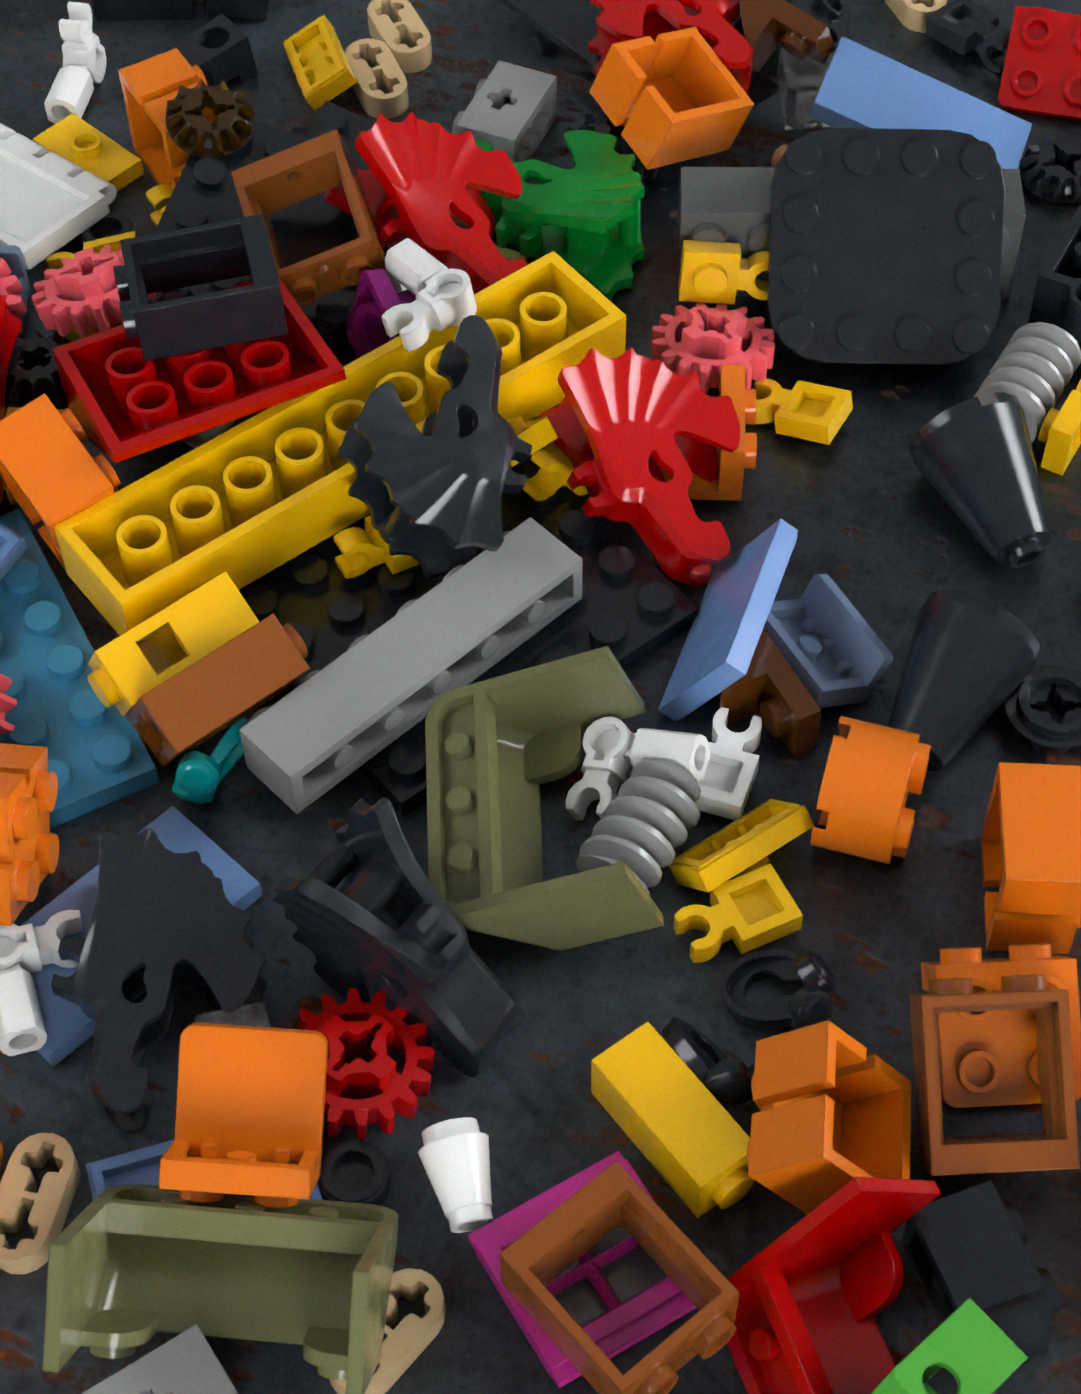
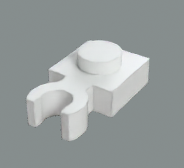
[695,707,762,820]

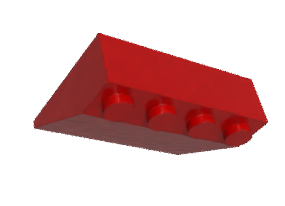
[52,277,346,463]

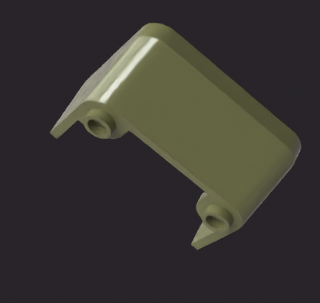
[425,646,664,950]
[43,1184,399,1394]

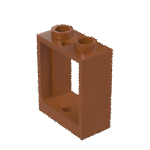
[231,129,386,307]
[126,613,310,770]
[909,975,1080,1176]
[500,1161,739,1394]

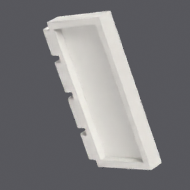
[0,123,117,270]

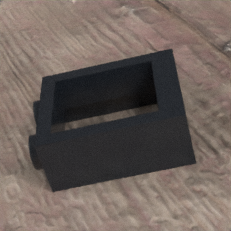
[113,214,289,361]

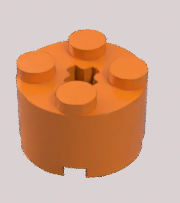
[810,716,931,865]

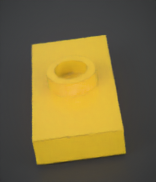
[283,15,357,111]
[33,113,144,192]
[669,799,814,893]

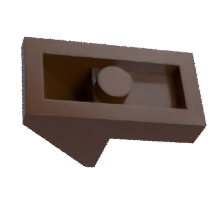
[739,0,835,72]
[719,628,822,757]

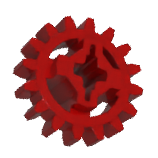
[297,988,434,1140]

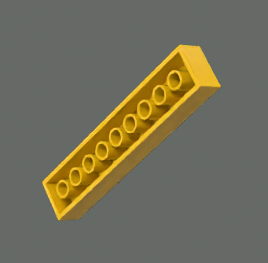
[54,251,626,636]

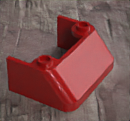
[727,1176,941,1394]

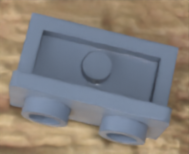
[764,573,893,708]

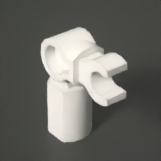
[44,1,106,124]
[381,238,477,352]
[566,716,711,821]
[0,910,83,1057]

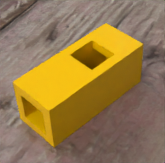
[87,571,259,717]
[591,1021,754,1218]

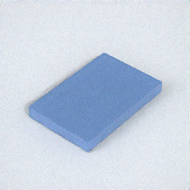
[658,518,798,722]

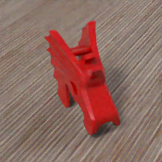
[588,0,754,94]
[323,112,528,294]
[536,348,741,588]

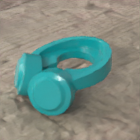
[171,717,249,805]

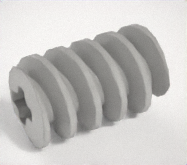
[974,322,1081,444]
[575,758,701,894]

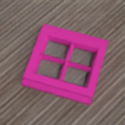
[468,1151,697,1388]

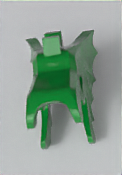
[474,130,645,301]

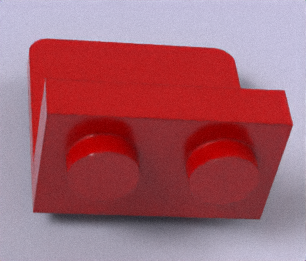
[997,5,1081,121]

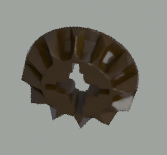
[165,78,254,158]

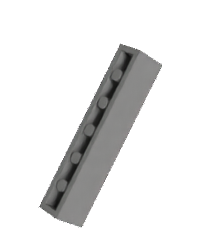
[239,517,582,814]

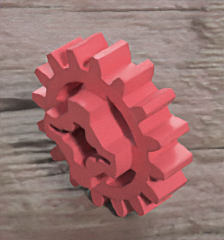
[31,245,157,337]
[651,302,775,394]

